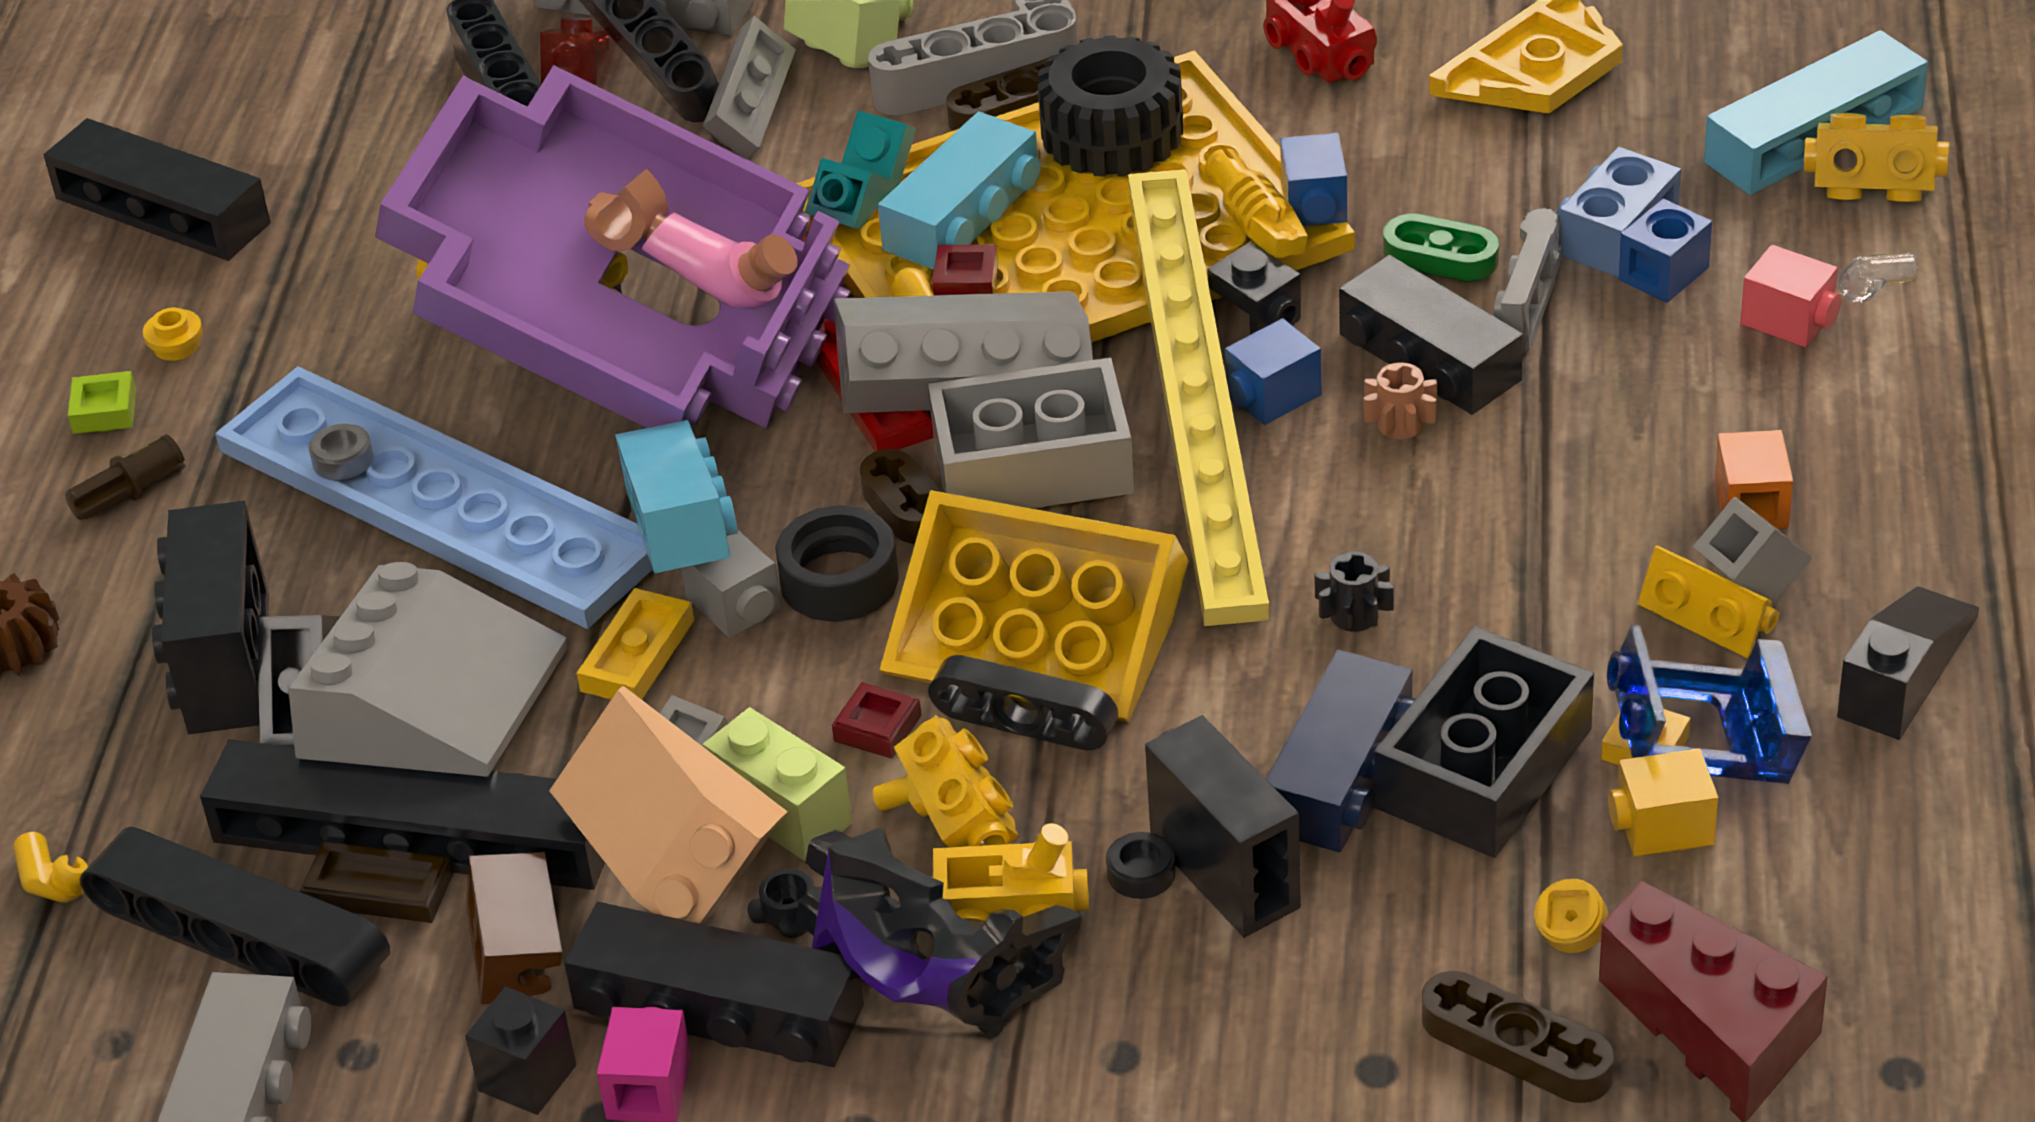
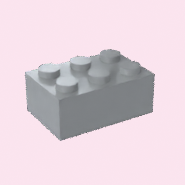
[928,358,1135,508]

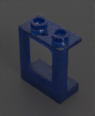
[1607,625,1812,784]

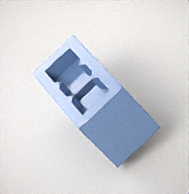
[1557,147,1681,277]

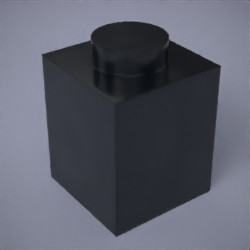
[465,986,576,1115]

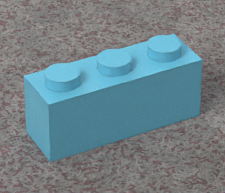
[878,111,1041,270]

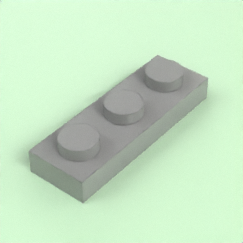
[703,16,796,159]

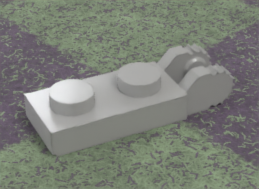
[1494,207,1562,353]

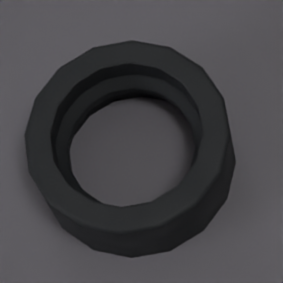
[775,505,899,622]

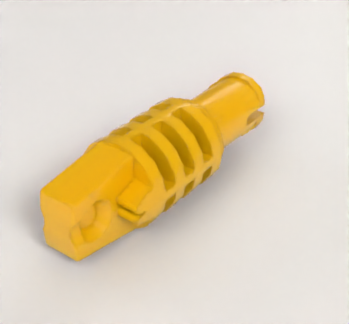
[1205,149,1308,258]

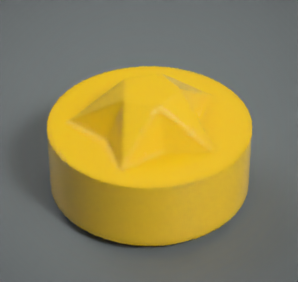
[1534,879,1609,953]

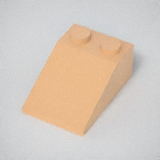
[549,686,788,924]

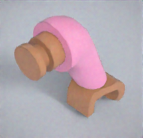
[584,168,797,308]

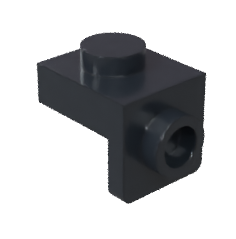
[1207,242,1301,335]

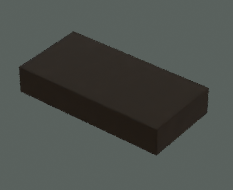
[300,841,454,923]

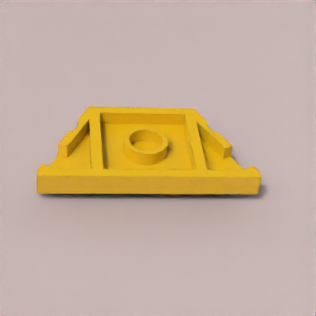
[1429,0,1623,114]

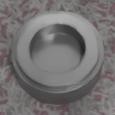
[309,424,374,481]

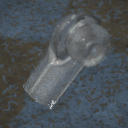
[1839,252,1918,303]

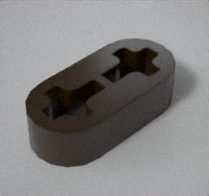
[860,449,942,544]

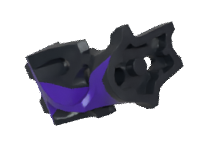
[795,828,1082,1038]

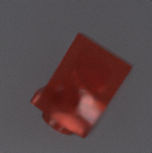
[540,17,609,85]

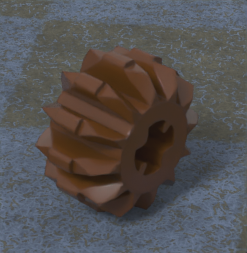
[0,573,59,676]

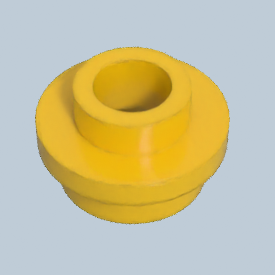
[143,307,203,361]

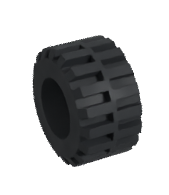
[1037,35,1183,177]

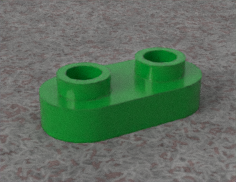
[1383,214,1499,282]

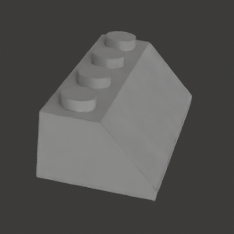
[833,291,1093,413]

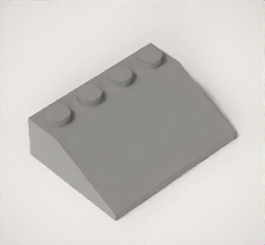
[288,562,568,777]

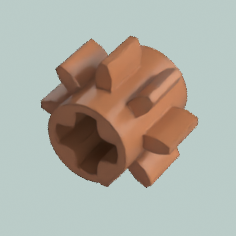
[1363,363,1437,440]

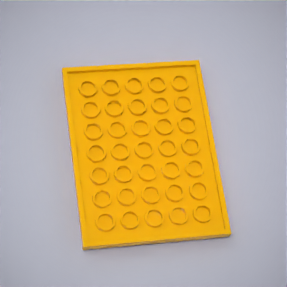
[796,50,1355,343]

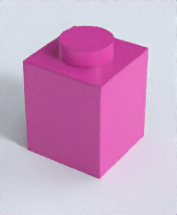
[597,1007,691,1122]

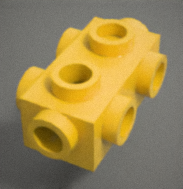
[1804,113,1949,202]
[873,715,1019,847]
[933,824,1089,921]

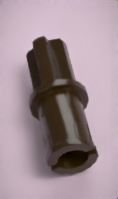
[65,434,186,519]

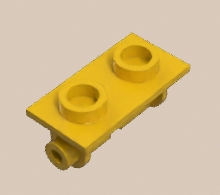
[1637,545,1780,659]

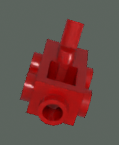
[1263,0,1377,83]

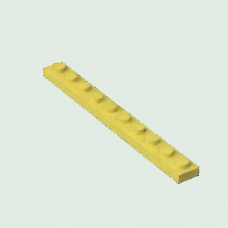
[1128,169,1269,626]

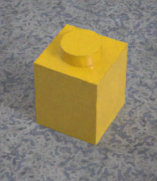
[1608,748,1718,857]

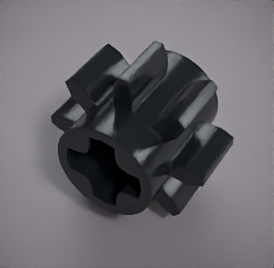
[1314,551,1394,632]

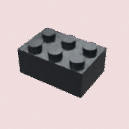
[152,500,269,735]
[1374,626,1594,858]

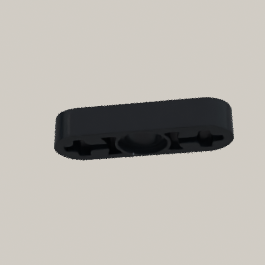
[928,655,1118,751]

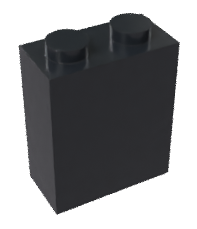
[1145,715,1301,938]

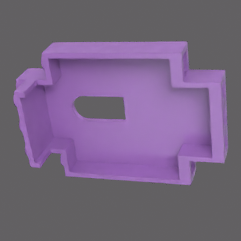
[375,66,851,428]

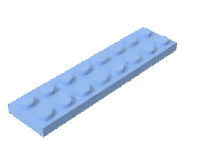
[215,366,653,629]

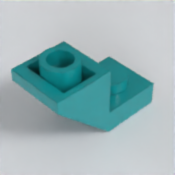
[805,110,916,229]

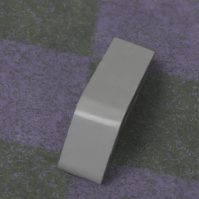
[868,0,1078,116]

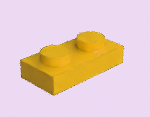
[576,588,694,700]

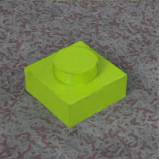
[68,371,136,434]

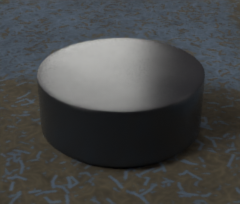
[1106,832,1175,899]

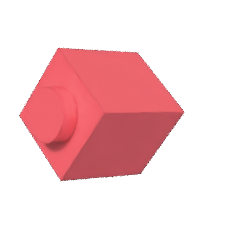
[1740,245,1841,347]

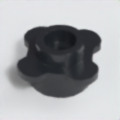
[747,868,818,938]

